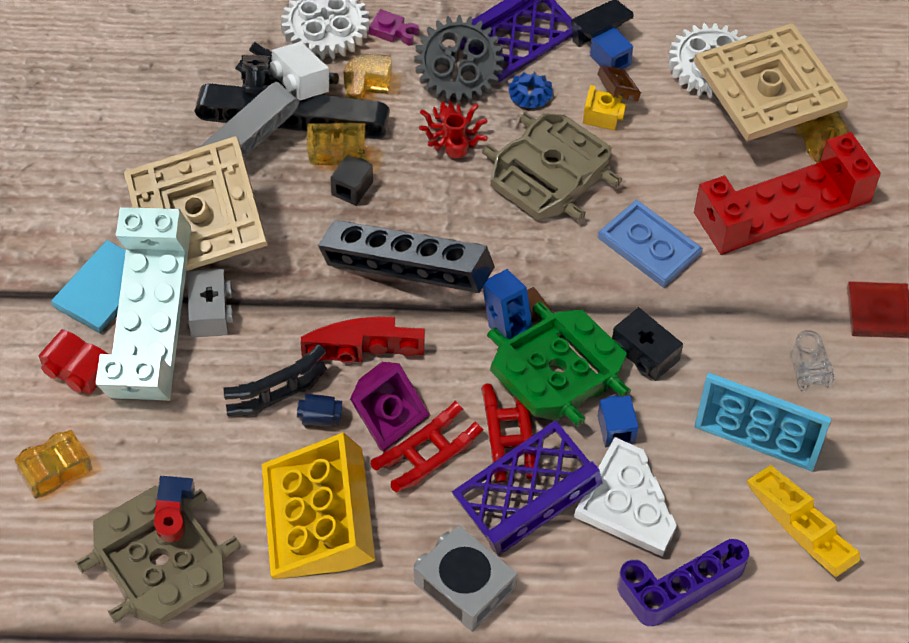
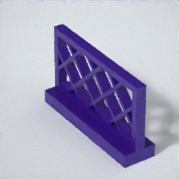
[455,0,572,83]
[452,420,602,556]

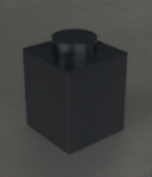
[330,154,373,206]

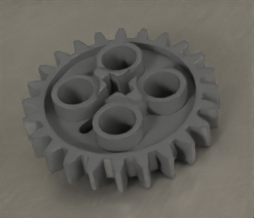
[414,15,504,105]

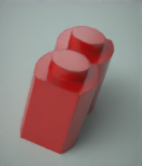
[38,329,108,394]

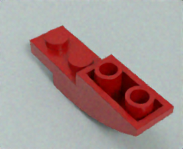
[300,316,425,363]

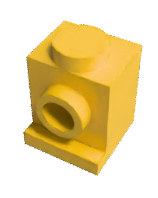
[583,85,626,130]

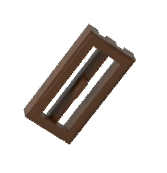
[597,65,641,102]

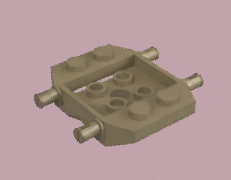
[482,112,622,222]
[75,485,241,625]

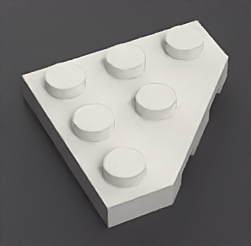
[574,437,677,557]

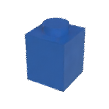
[590,27,634,69]
[597,395,639,448]

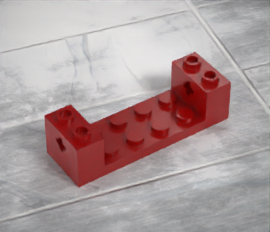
[693,132,881,255]

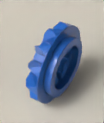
[509,71,553,108]

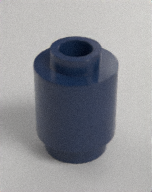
[297,394,343,428]

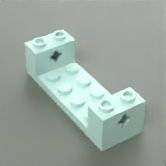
[96,207,191,401]

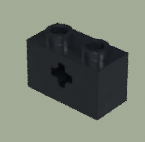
[612,307,683,381]

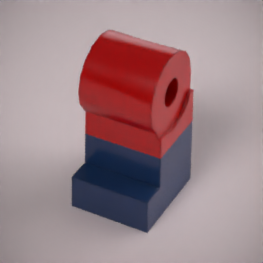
[154,475,195,542]

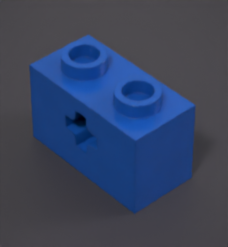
[483,269,532,339]

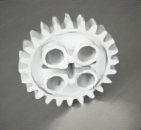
[281,0,369,60]
[668,23,747,98]

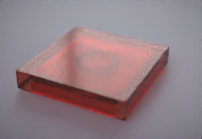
[847,281,909,338]

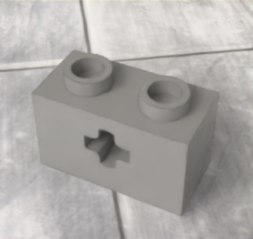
[187,269,233,338]

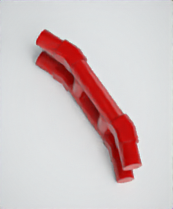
[481,383,539,482]
[370,401,484,492]

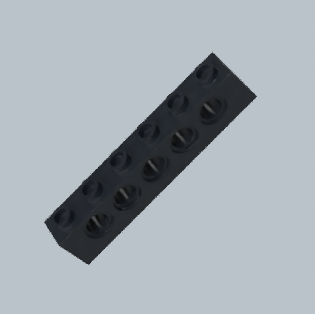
[318,220,495,293]

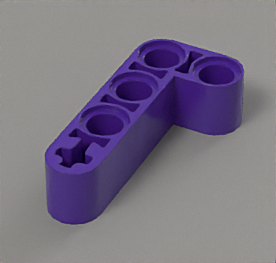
[617,539,749,627]

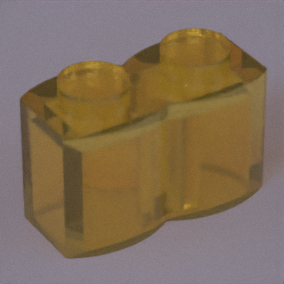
[14,430,92,499]

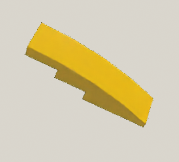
[747,465,860,577]

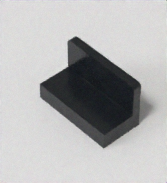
[571,0,634,46]

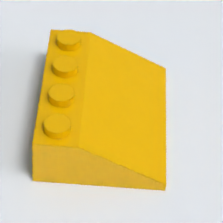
[261,432,375,579]

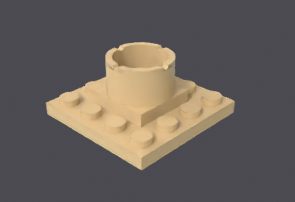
[694,23,849,141]
[124,136,268,271]

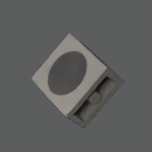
[414,525,518,632]

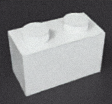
[270,41,329,101]

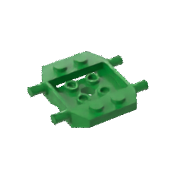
[487,301,631,427]

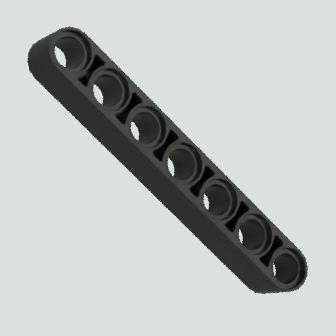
[194,83,390,139]

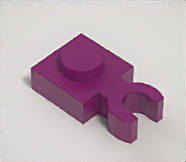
[369,9,420,46]

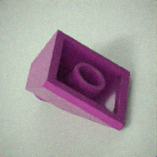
[350,361,429,451]

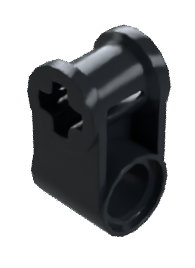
[241,55,270,94]

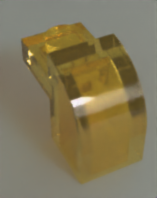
[344,54,392,100]

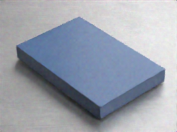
[598,199,703,288]

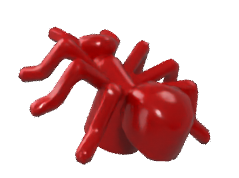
[419,100,488,158]

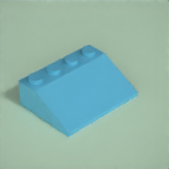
[694,372,832,472]

